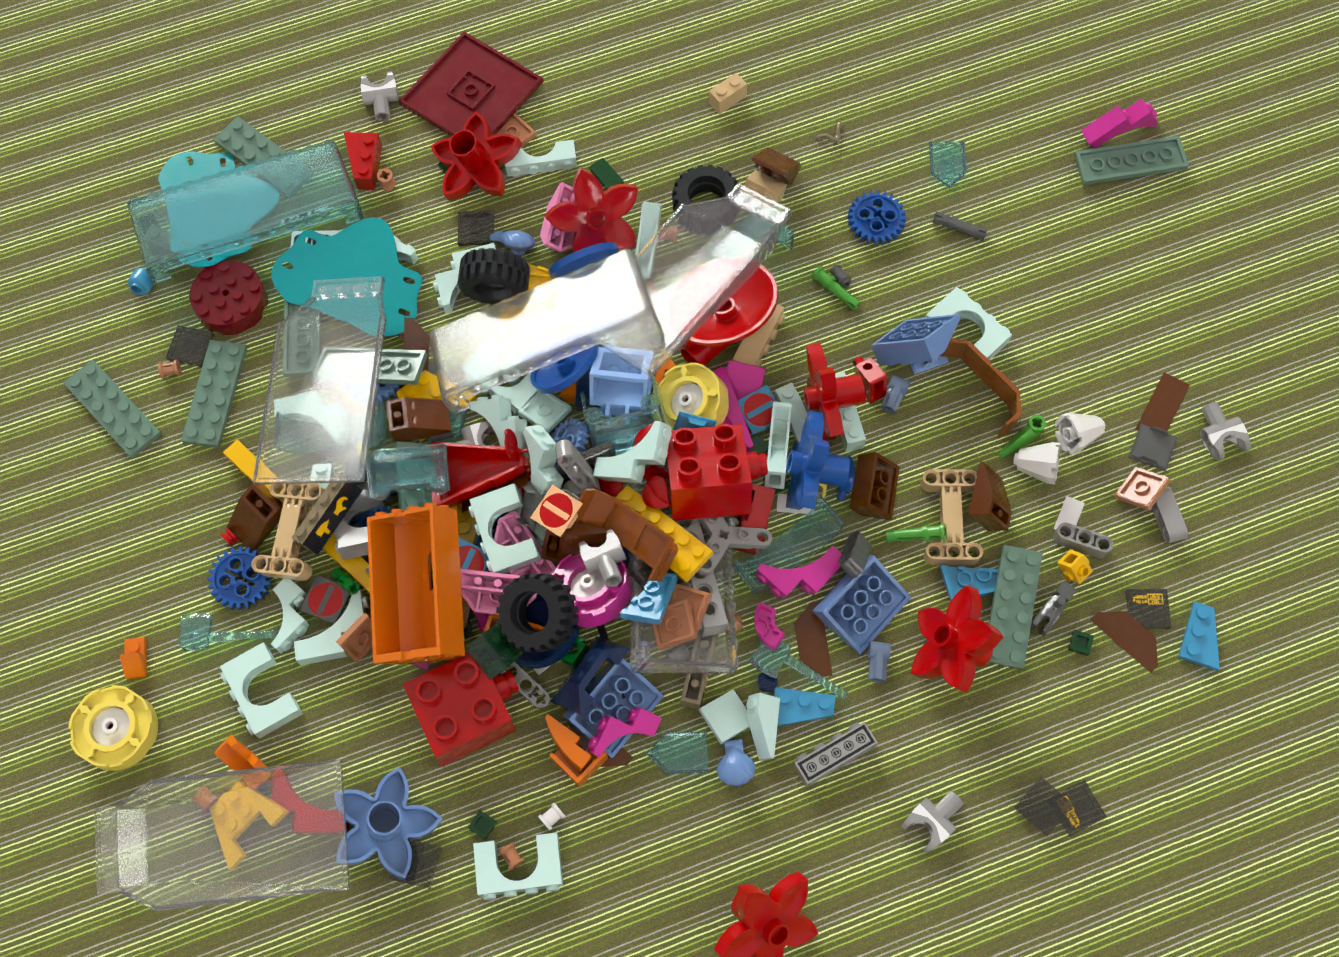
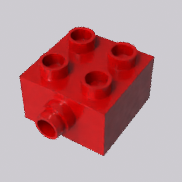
[665,424,768,521]
[403,648,520,767]

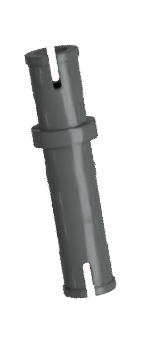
[932,211,988,240]

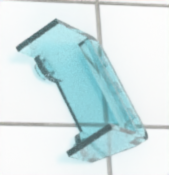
[580,376,667,455]

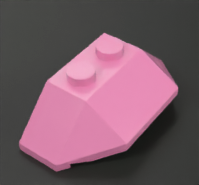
[540,182,576,253]
[494,510,556,576]
[460,569,537,615]

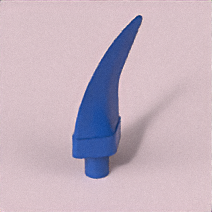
[836,455,855,502]

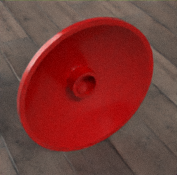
[667,259,778,366]

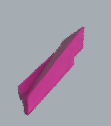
[713,367,754,452]

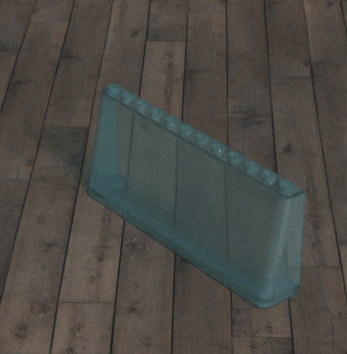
[127,140,363,284]

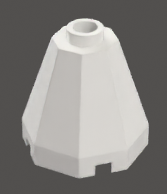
[1055,413,1105,455]
[1014,442,1060,485]

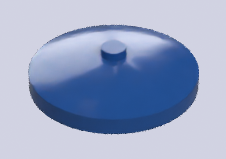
[548,242,620,281]
[530,333,598,394]

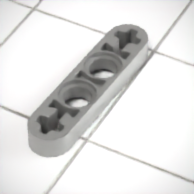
[487,649,550,709]

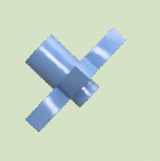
[335,767,443,880]

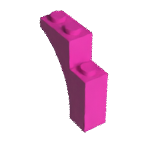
[1081,99,1159,149]
[754,546,842,599]

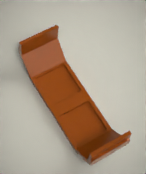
[925,338,1021,438]
[575,488,679,582]

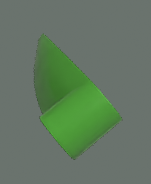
[998,415,1046,458]

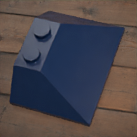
[550,636,630,716]

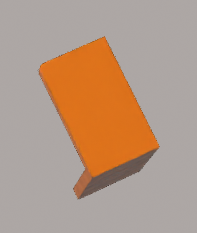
[214,735,273,790]
[549,748,608,788]

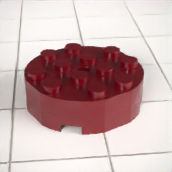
[189,261,268,335]

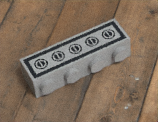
[793,722,878,788]

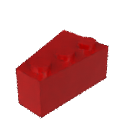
[344,132,382,190]
[733,484,776,555]

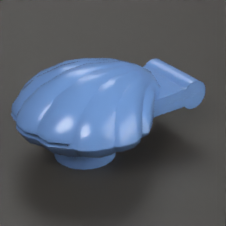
[490,230,535,255]
[716,739,756,786]

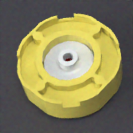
[651,363,729,430]
[68,685,158,771]

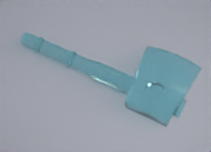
[178,613,279,651]
[748,641,849,700]

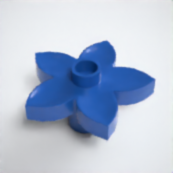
[785,411,850,510]

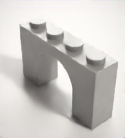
[334,480,384,560]

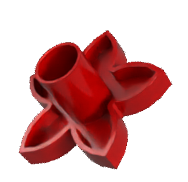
[431,111,523,201]
[545,167,638,252]
[804,343,866,441]
[911,585,1004,693]
[714,872,818,957]

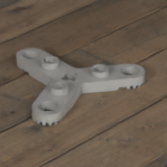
[697,517,772,576]

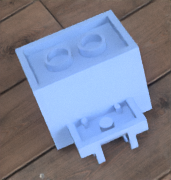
[590,347,654,425]

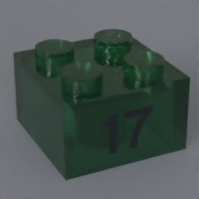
[466,623,524,680]

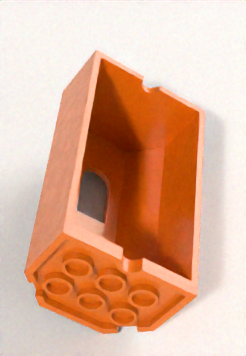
[367,503,465,665]

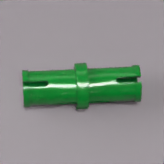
[332,567,359,594]

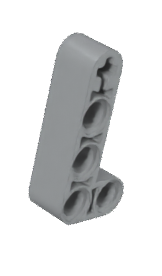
[555,440,601,498]

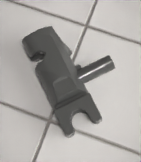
[1031,581,1077,636]

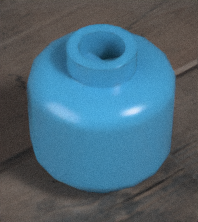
[127,268,156,295]

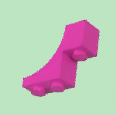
[588,706,662,757]

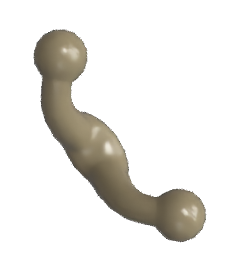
[816,122,843,144]

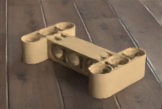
[920,469,983,566]
[252,480,325,581]

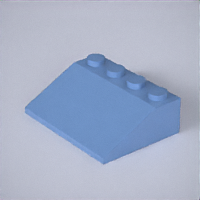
[871,314,961,366]
[813,555,911,654]
[562,658,664,758]

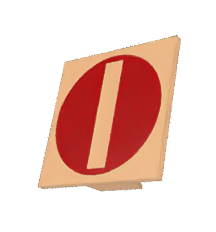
[530,484,583,537]

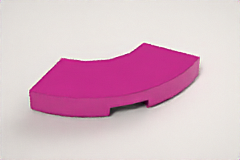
[754,602,785,652]

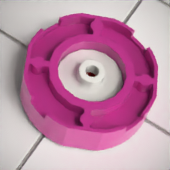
[552,547,632,628]

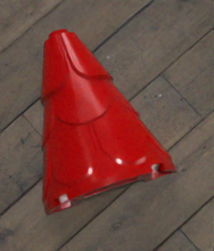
[430,442,530,508]

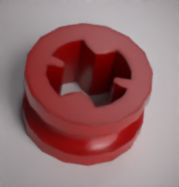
[220,528,239,547]

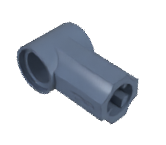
[880,375,911,414]
[867,641,891,683]

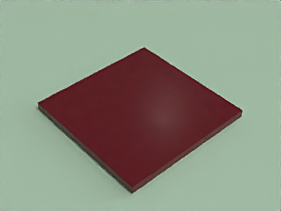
[399,32,544,137]

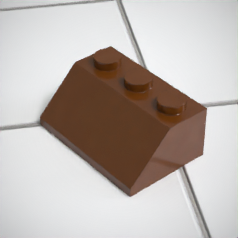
[850,452,900,520]

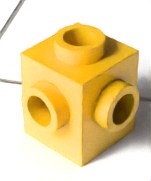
[1057,550,1093,584]

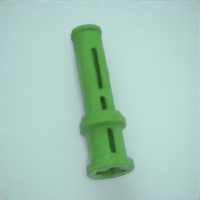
[811,266,861,311]
[886,523,947,543]

